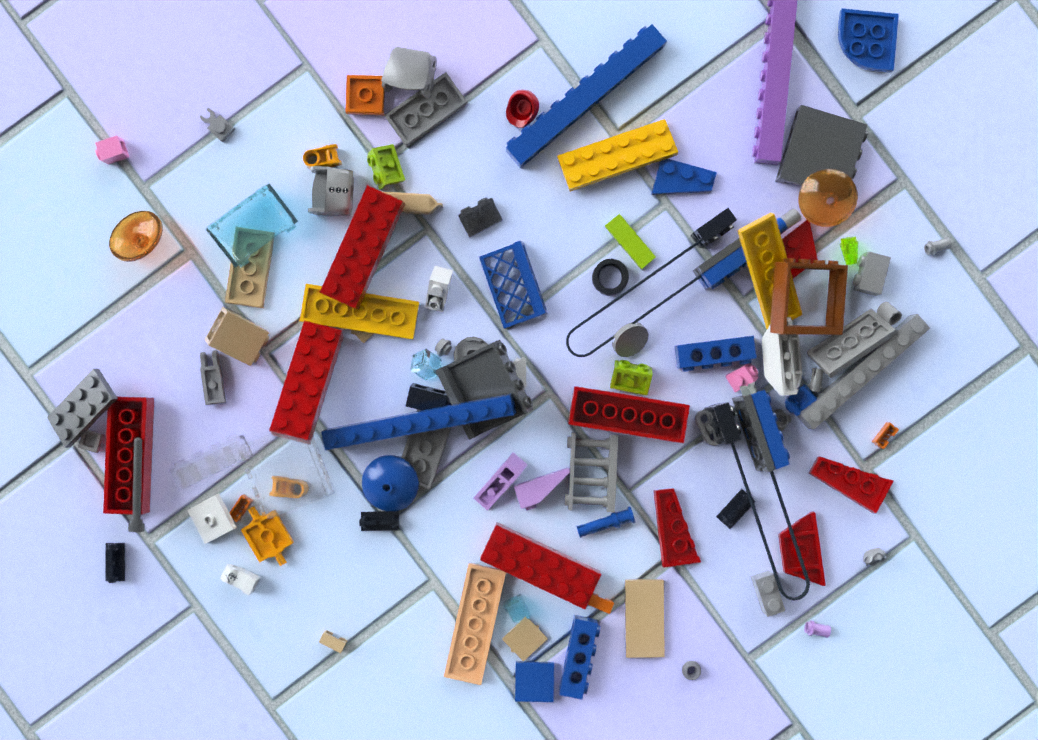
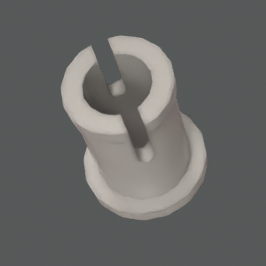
[924,237,952,256]
[807,368,824,393]

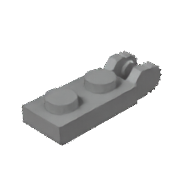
[200,350,226,405]

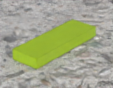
[604,214,656,270]

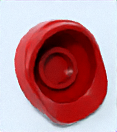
[506,89,539,128]

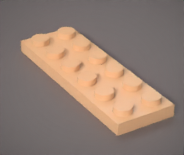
[444,563,506,685]

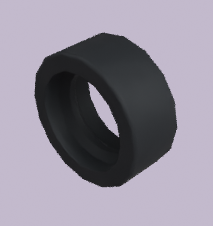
[592,258,629,296]

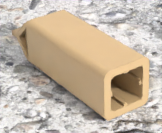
[384,192,443,215]

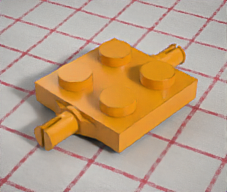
[240,506,294,566]

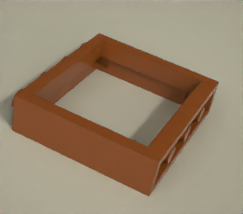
[770,258,848,335]

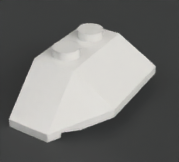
[761,317,803,396]

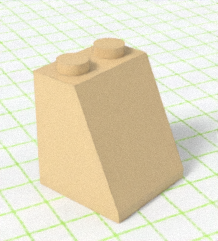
[204,306,270,366]

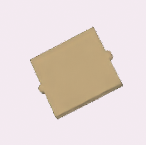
[502,616,548,662]

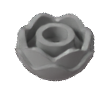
[863,548,887,566]

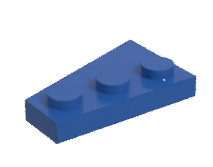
[651,159,717,195]

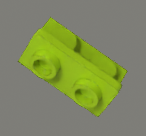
[367,144,405,190]
[610,360,653,396]

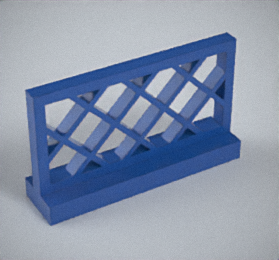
[479,240,548,329]

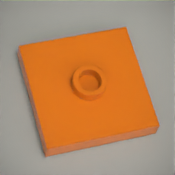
[345,75,385,115]

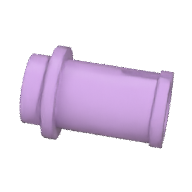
[804,620,831,638]

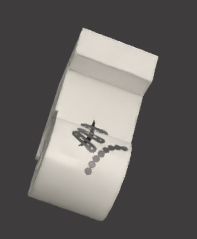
[220,563,261,596]

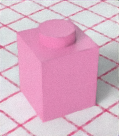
[95,135,129,165]

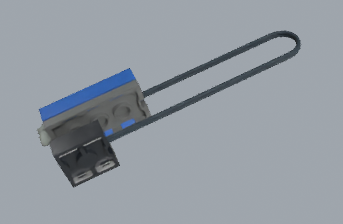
[704,382,810,601]

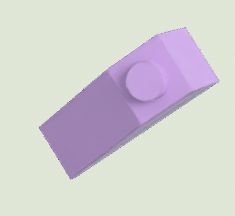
[473,453,527,511]
[514,467,570,511]

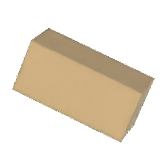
[319,630,348,653]

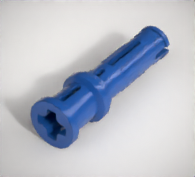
[576,506,636,538]

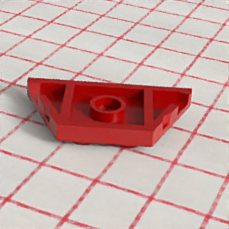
[782,219,818,279]
[778,511,826,586]

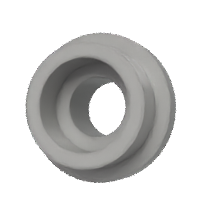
[434,338,452,357]
[682,660,701,680]

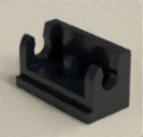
[405,383,448,410]

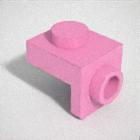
[725,363,759,392]

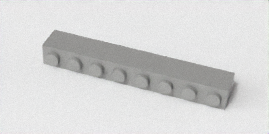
[797,314,930,430]

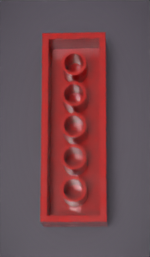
[319,185,405,309]
[269,320,344,445]
[567,386,690,443]
[103,396,154,515]
[480,522,602,610]

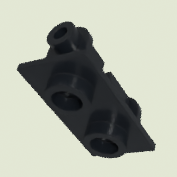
[716,488,756,529]
[359,511,400,531]
[105,543,125,583]

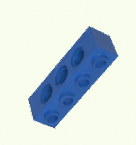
[674,335,757,372]
[559,615,600,700]

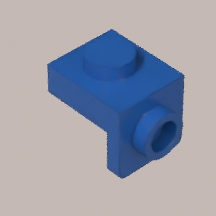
[784,383,817,417]

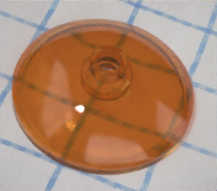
[798,169,858,227]
[109,211,163,262]

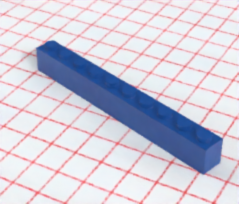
[506,24,667,169]
[321,393,517,450]

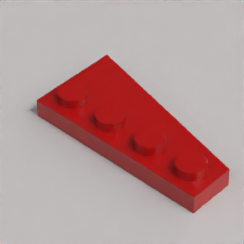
[808,456,894,514]
[653,488,701,568]

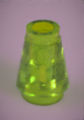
[839,236,859,265]

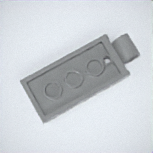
[807,302,902,378]

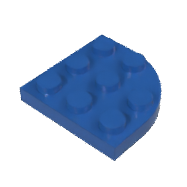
[838,8,899,72]

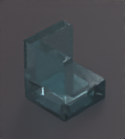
[410,348,442,381]
[503,593,531,623]

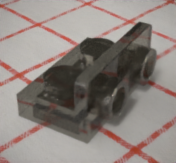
[458,197,503,238]

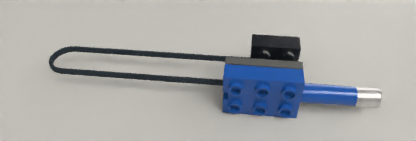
[566,207,802,357]

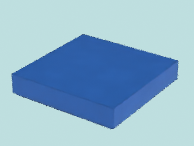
[515,661,554,702]

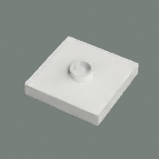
[187,493,237,544]

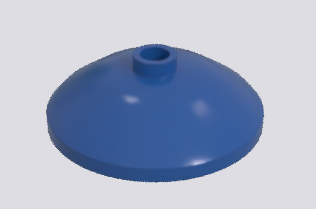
[362,455,419,511]

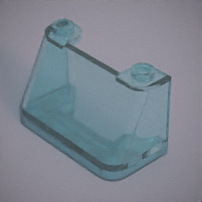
[205,183,298,268]

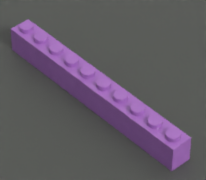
[752,0,798,165]

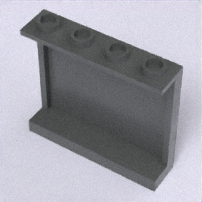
[775,105,868,201]
[435,339,534,440]

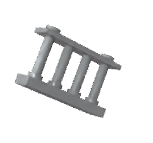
[564,432,618,513]

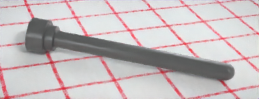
[128,437,145,532]

